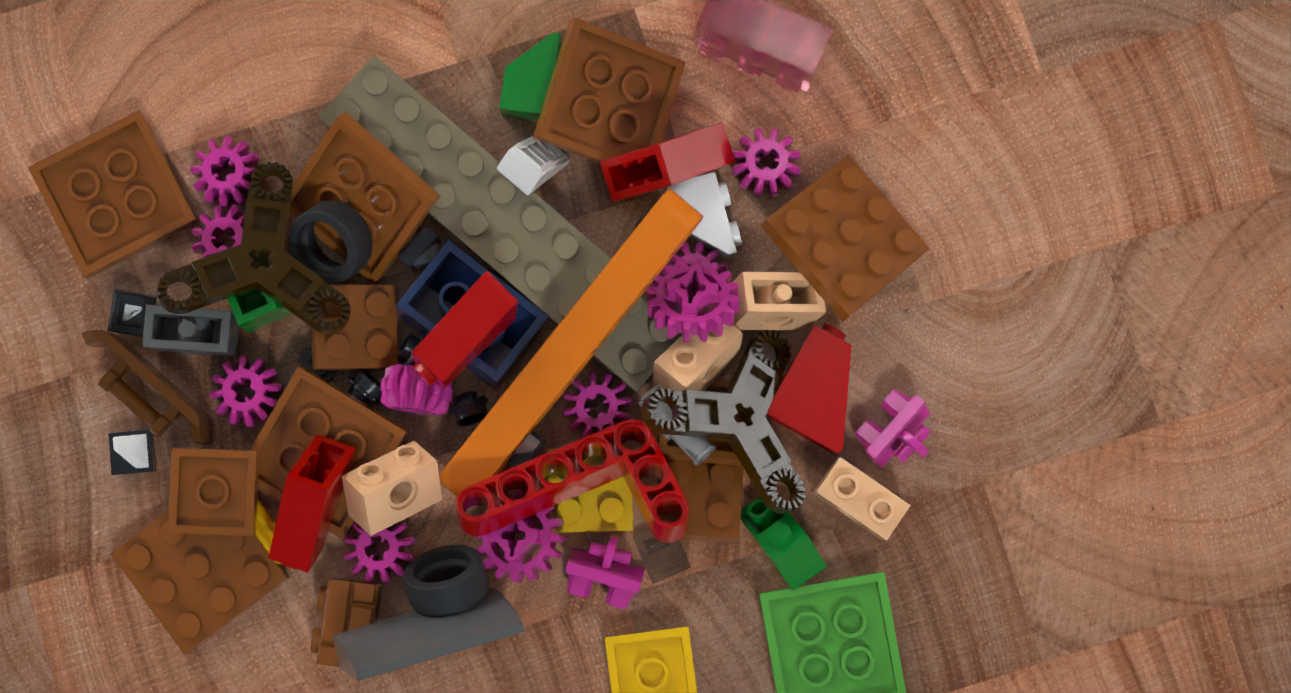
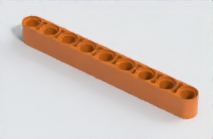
[439,189,704,497]

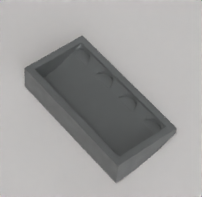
[332,589,525,681]

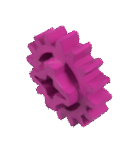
[647,258,739,343]
[474,490,566,583]

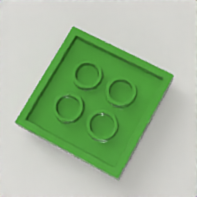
[759,571,906,693]

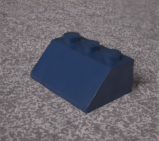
[396,240,549,391]

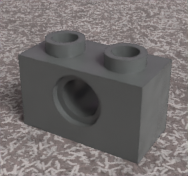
[142,305,239,357]

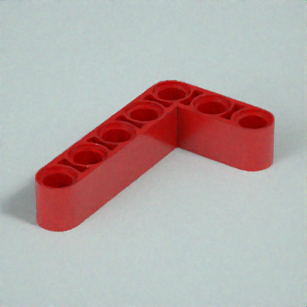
[456,419,689,543]

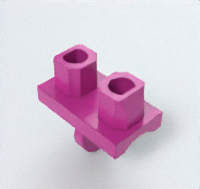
[855,389,931,470]
[565,534,645,609]

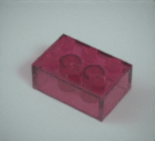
[694,0,834,93]

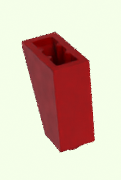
[600,122,735,202]
[412,271,518,390]
[766,323,852,456]
[268,434,356,573]

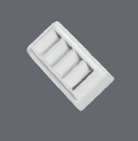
[496,136,571,195]

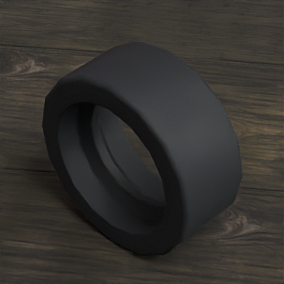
[288,200,373,285]
[403,545,488,617]

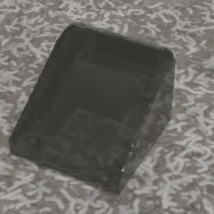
[633,529,691,584]

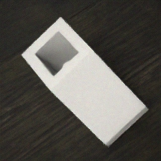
[666,172,742,260]

